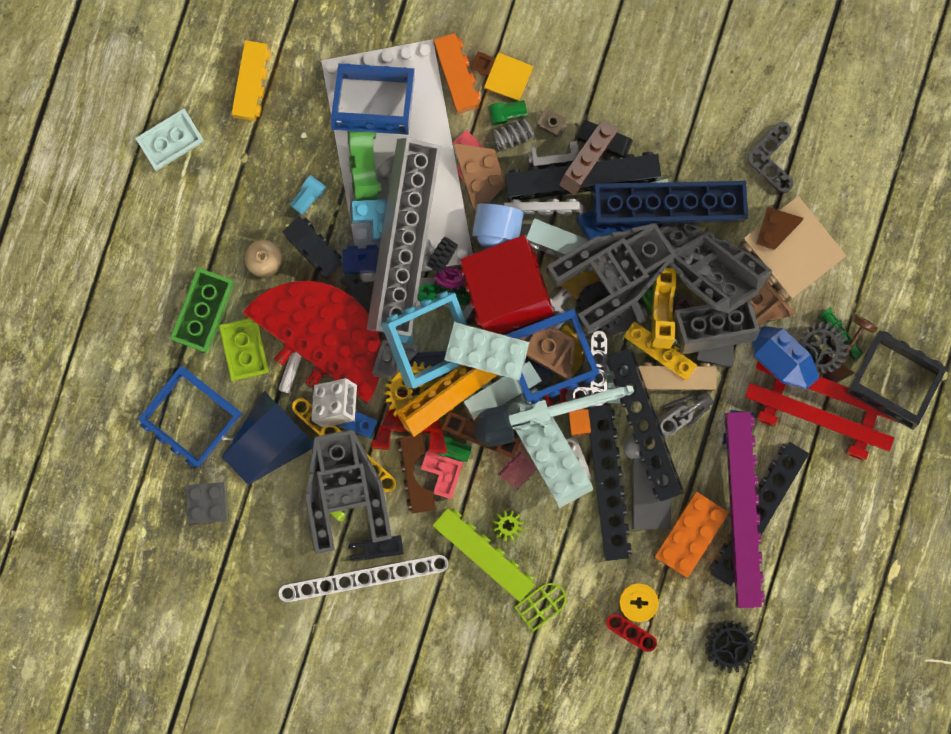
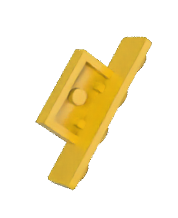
[624,322,697,380]

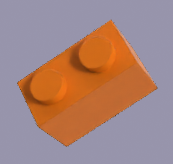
[568,408,591,437]

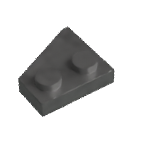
[372,339,419,380]

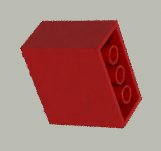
[460,235,555,335]

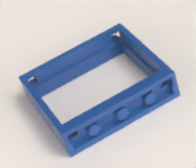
[331,63,415,135]
[505,309,600,405]
[138,365,243,468]

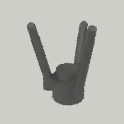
[663,390,714,428]

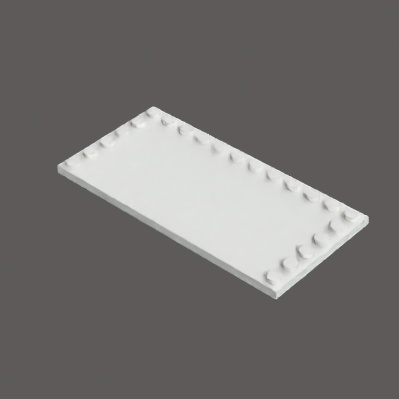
[321,39,473,283]

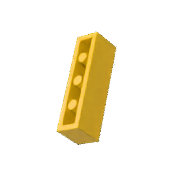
[232,40,271,122]

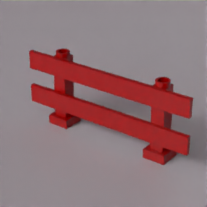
[745,361,899,461]

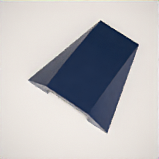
[222,391,313,485]

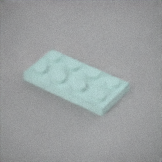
[444,322,530,380]

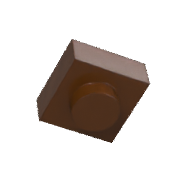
[471,51,496,77]

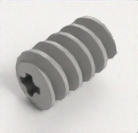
[493,119,535,153]

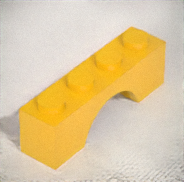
[651,268,676,349]

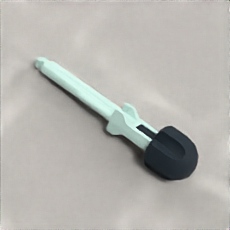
[473,385,634,447]

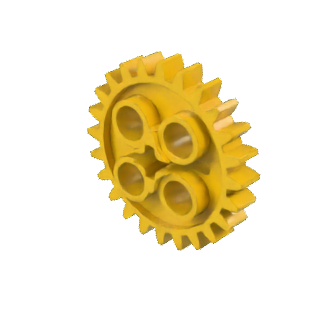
[384,361,443,421]

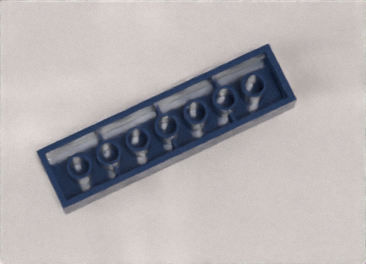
[591,181,748,226]

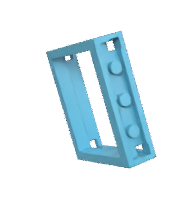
[381,291,467,388]

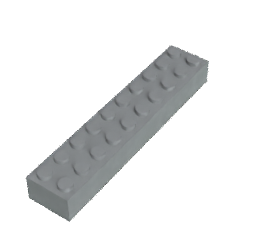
[367,138,441,336]

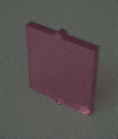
[498,451,537,490]

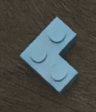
[350,199,387,241]

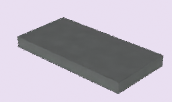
[632,452,671,529]

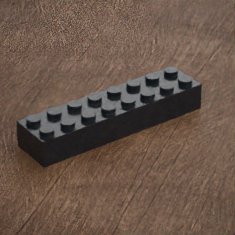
[505,151,661,202]

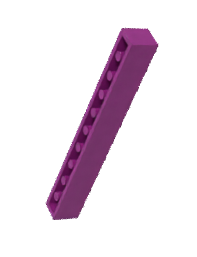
[725,412,765,608]

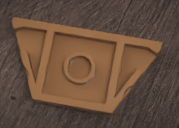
[452,143,506,214]
[750,280,796,325]
[520,320,575,380]

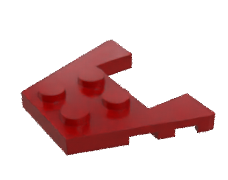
[372,393,447,454]

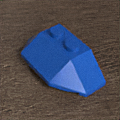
[752,326,819,390]

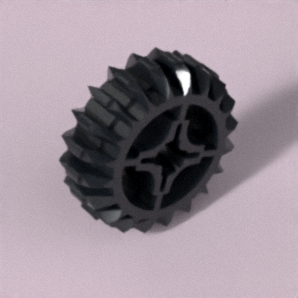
[705,620,757,673]

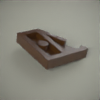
[756,207,803,250]

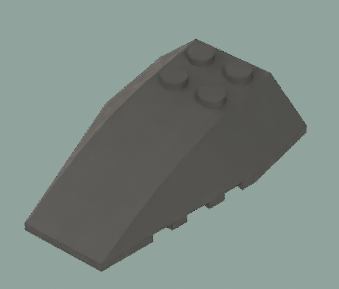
[659,224,772,314]

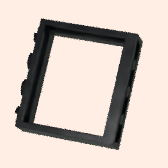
[845,330,947,430]

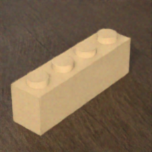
[639,363,716,391]

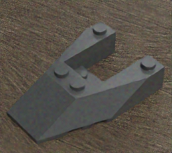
[546,223,676,336]
[305,429,392,554]

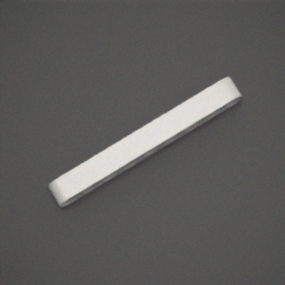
[279,555,448,602]

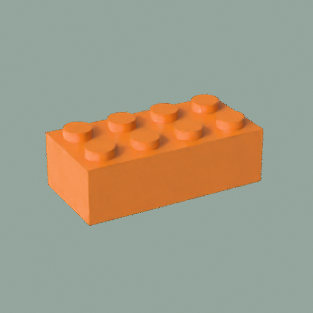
[654,492,729,578]

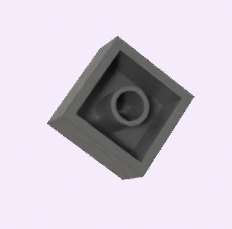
[186,482,229,524]

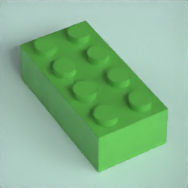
[170,267,236,355]

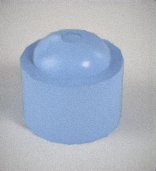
[472,203,524,249]

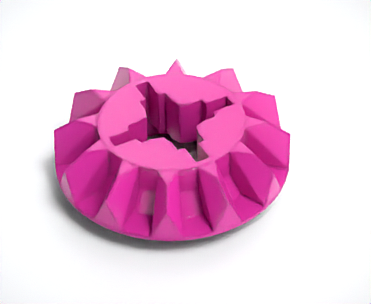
[435,267,466,290]

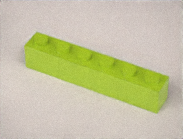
[433,508,535,602]

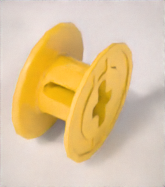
[619,583,659,622]

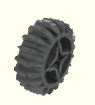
[798,321,849,374]

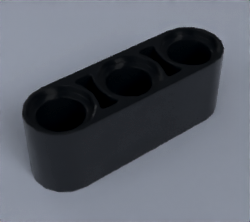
[575,120,633,158]

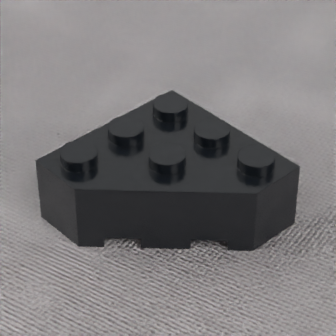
[282,216,343,280]

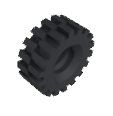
[575,282,624,331]

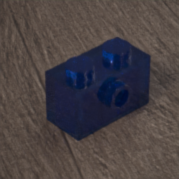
[342,245,380,274]

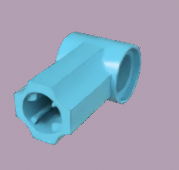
[290,175,326,215]

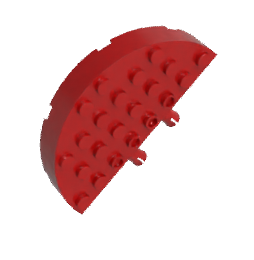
[242,281,381,404]

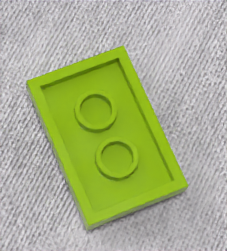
[219,319,269,382]

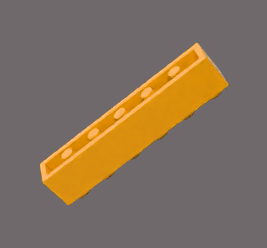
[396,365,498,437]

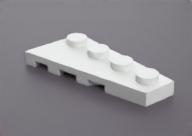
[504,199,587,216]

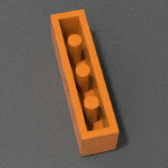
[434,33,481,115]

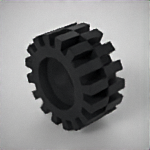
[427,237,458,274]

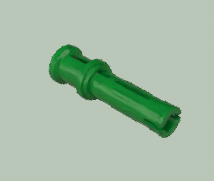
[817,307,864,361]

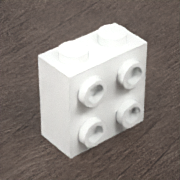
[311,378,357,427]

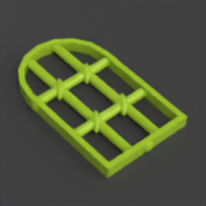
[514,583,566,631]

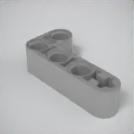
[565,331,607,407]

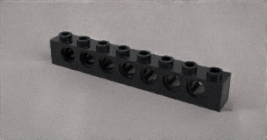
[607,348,685,502]
[586,405,632,561]
[709,442,810,586]

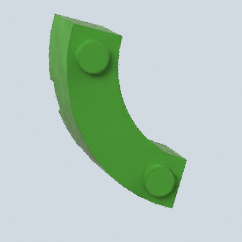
[347,131,381,201]

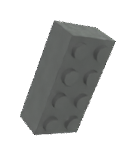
[673,300,760,355]

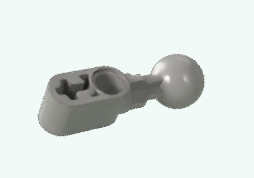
[623,404,693,460]

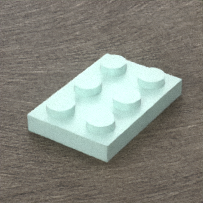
[136,109,205,171]

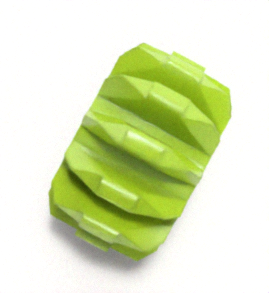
[492,510,524,542]

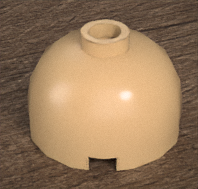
[244,240,283,278]

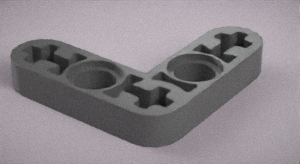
[747,122,793,194]

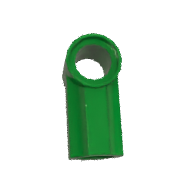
[488,100,528,125]
[435,436,472,462]

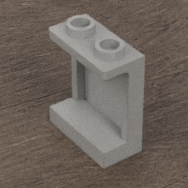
[528,141,579,169]

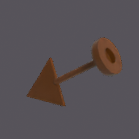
[823,314,878,383]

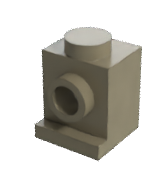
[537,107,567,137]

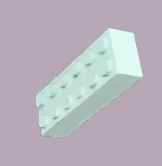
[503,387,593,508]

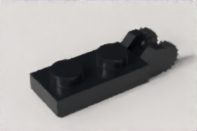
[348,535,404,561]

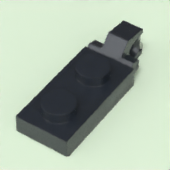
[341,275,373,314]

